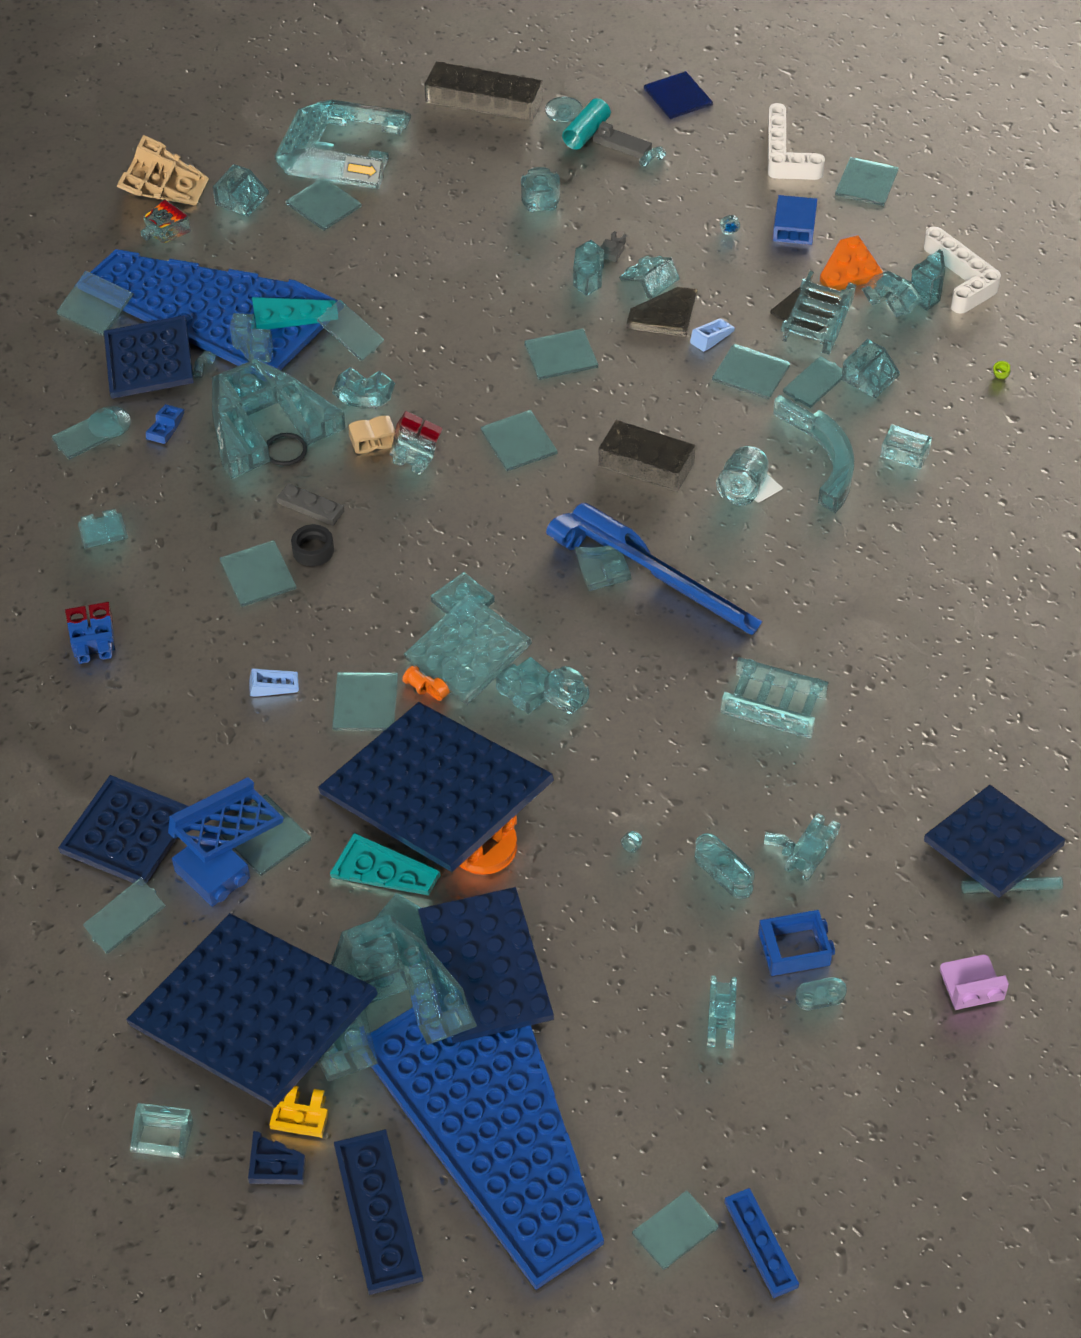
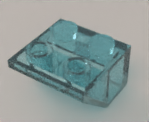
[213,164,269,216]
[908,249,945,310]
[841,339,900,398]
[77,509,128,549]

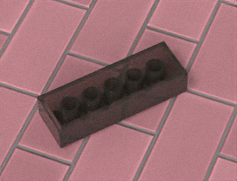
[424,61,543,121]

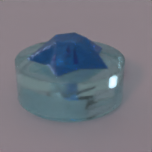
[720,215,740,234]

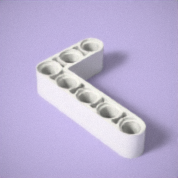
[768,103,825,180]
[924,226,1001,313]

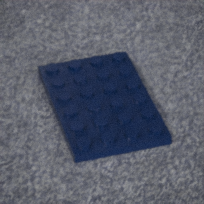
[418,887,554,1043]

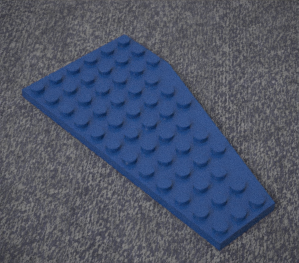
[77,249,344,381]

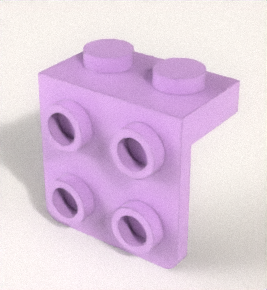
[940,955,1009,1010]

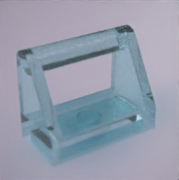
[130,1103,193,1159]

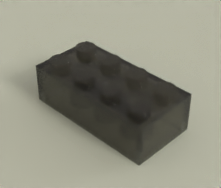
[598,420,695,492]

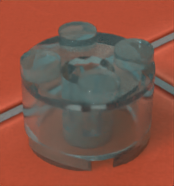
[521,167,560,212]

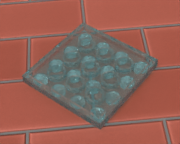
[404,593,532,705]

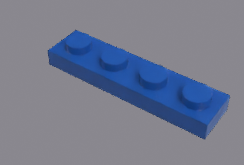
[724,1188,799,1299]

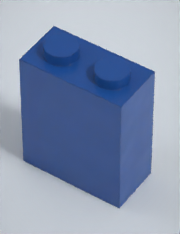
[773,195,818,245]
[172,832,250,907]

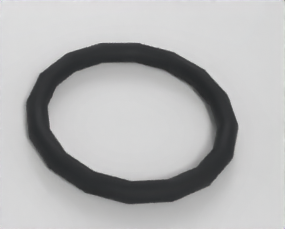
[264,433,307,466]

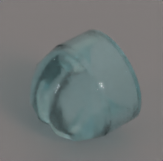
[621,831,642,853]

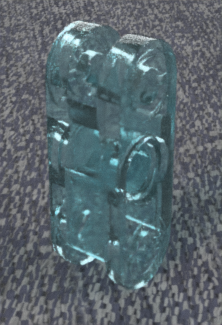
[784,813,840,881]
[694,833,755,899]
[707,976,737,1049]

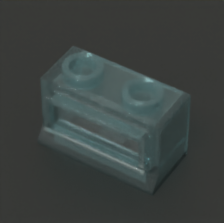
[880,424,932,469]

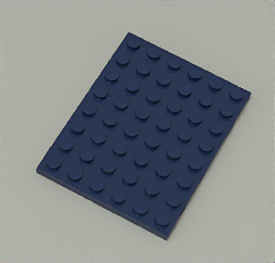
[318,702,554,872]
[126,913,378,1108]

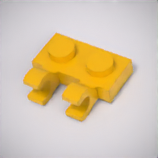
[269,1086,329,1138]

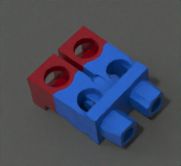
[65,602,116,664]

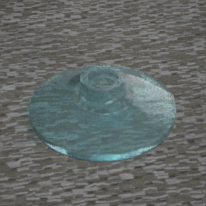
[545,97,583,122]
[88,406,131,438]

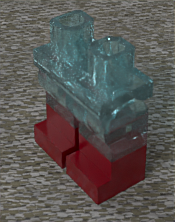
[389,411,442,475]

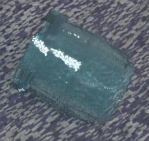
[716,446,769,506]

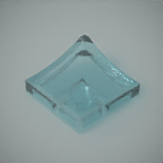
[575,546,632,591]

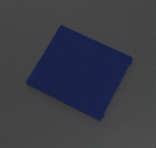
[644,71,713,119]

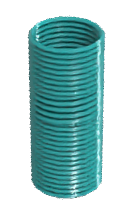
[562,98,611,150]

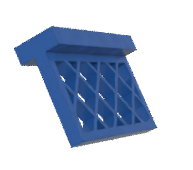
[168,777,284,863]

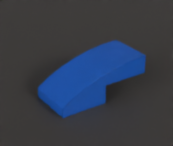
[146,404,184,444]

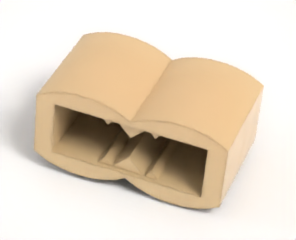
[348,416,397,454]

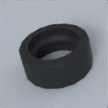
[291,524,334,567]

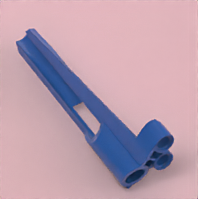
[546,502,762,635]

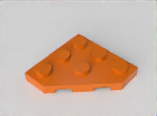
[820,235,884,294]

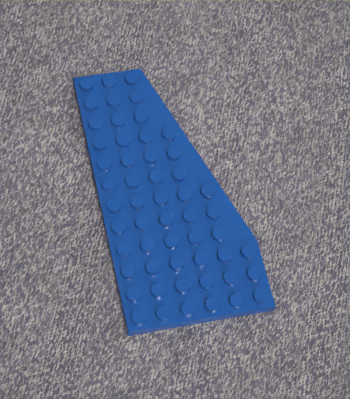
[356,991,604,1290]

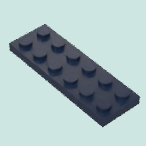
[334,1129,423,1295]

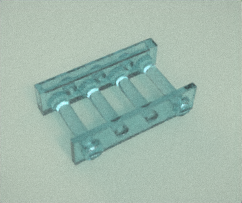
[781,271,856,355]
[721,657,829,739]

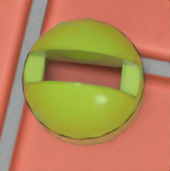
[993,361,1010,379]

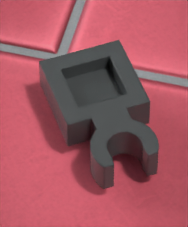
[598,231,626,262]

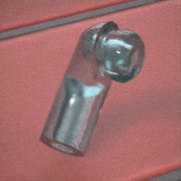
[639,146,667,167]
[193,351,216,378]
[764,832,797,857]

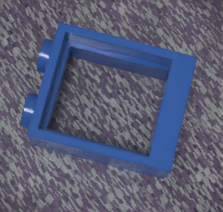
[758,910,835,976]

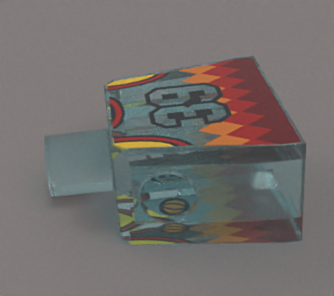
[140,199,191,243]

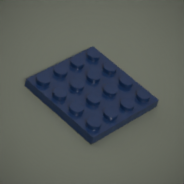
[104,315,194,399]
[58,775,189,887]
[924,785,1066,898]

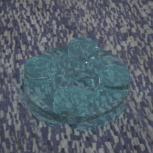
[544,666,589,714]

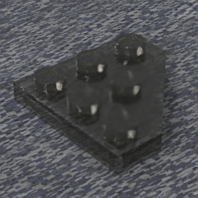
[627,287,698,337]

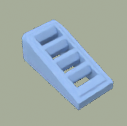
[690,318,735,352]
[249,669,299,697]

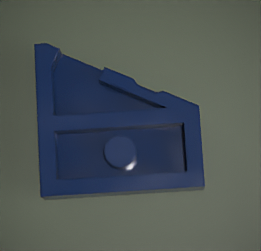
[248,1131,306,1185]

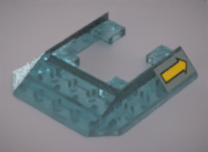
[275,100,411,189]

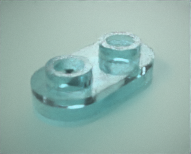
[795,977,847,1010]

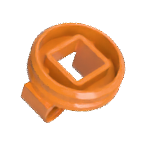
[460,815,517,875]

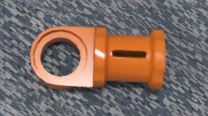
[402,665,450,701]

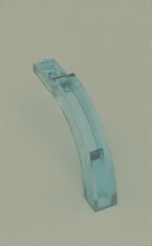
[773,395,854,514]

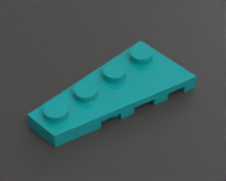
[252,297,338,331]
[330,833,441,896]

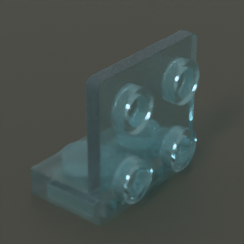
[619,256,680,299]

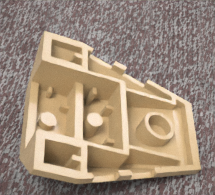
[117,135,209,206]

